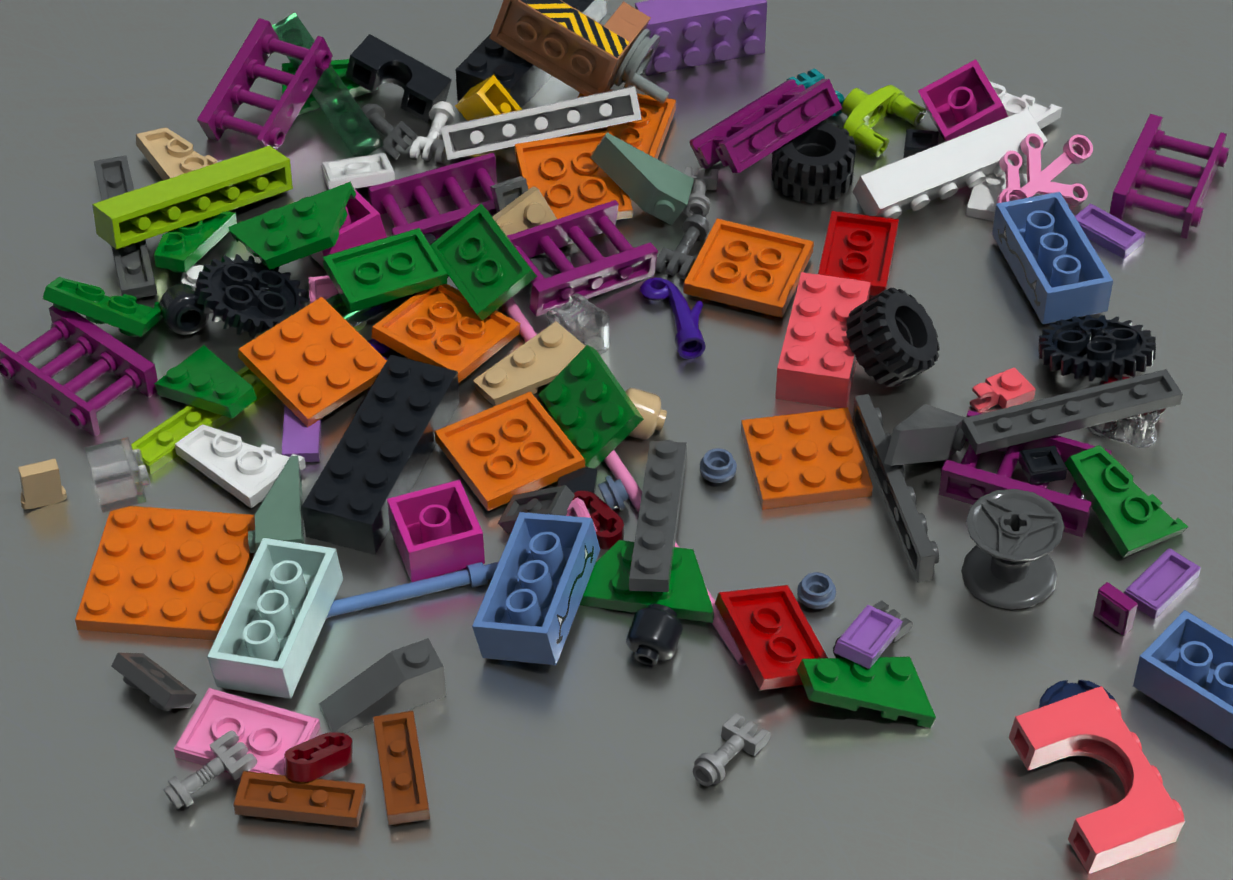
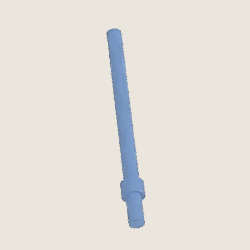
[327,562,499,618]

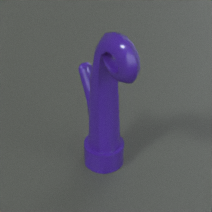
[640,278,706,359]

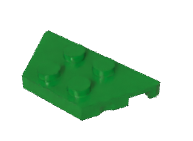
[228,182,356,270]
[580,540,714,623]

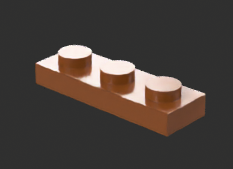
[373,711,430,825]
[233,771,366,828]

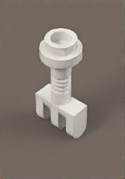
[410,101,455,163]

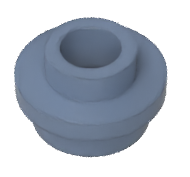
[700,448,737,483]
[598,475,629,511]
[797,572,836,609]

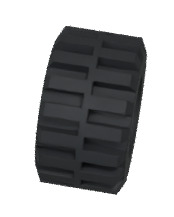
[771,120,856,203]
[846,288,940,387]

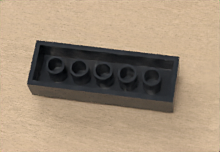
[455,0,607,109]
[302,355,460,555]

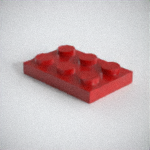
[818,211,899,296]
[715,585,828,690]

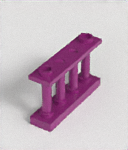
[197,18,333,150]
[1109,114,1229,239]
[368,153,497,240]
[507,200,658,317]
[0,306,158,437]
[938,410,1112,538]

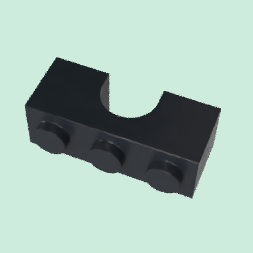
[345,34,452,123]

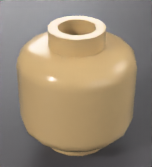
[625,388,667,440]

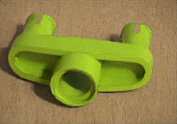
[841,85,926,157]

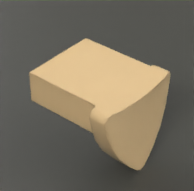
[18,459,67,509]

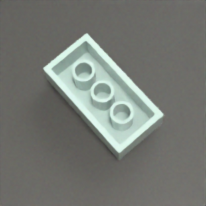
[207,538,343,699]

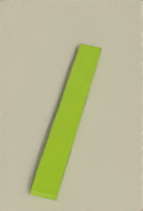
[126,301,367,474]

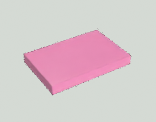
[174,688,320,775]

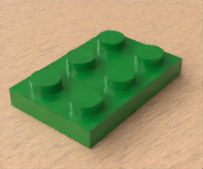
[430,203,537,321]
[323,228,448,313]
[539,345,644,468]

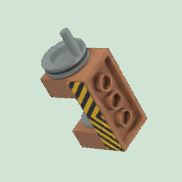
[490,0,670,104]

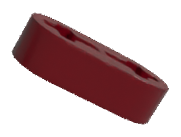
[573,491,624,550]
[284,732,353,782]

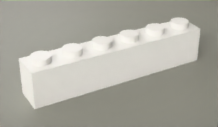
[441,86,642,160]
[852,109,1048,219]

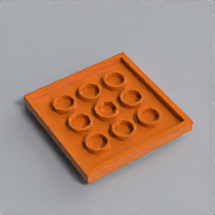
[75,505,255,640]

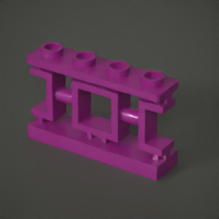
[690,79,842,173]

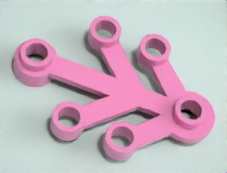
[997,133,1093,206]

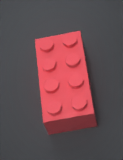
[775,272,871,408]

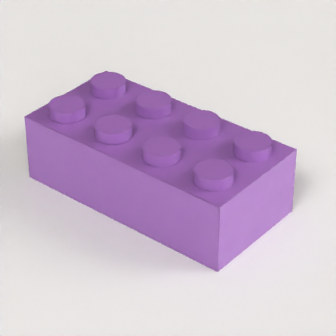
[635,0,767,76]

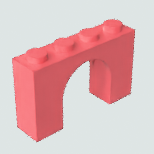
[1009,686,1185,874]

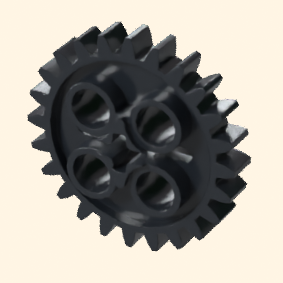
[194,254,309,339]
[1038,315,1156,382]

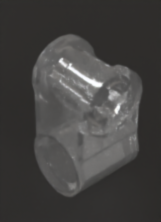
[547,293,611,354]
[1087,409,1161,448]

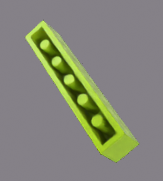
[92,146,293,249]

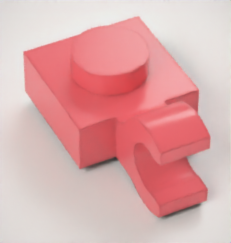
[970,367,1036,413]

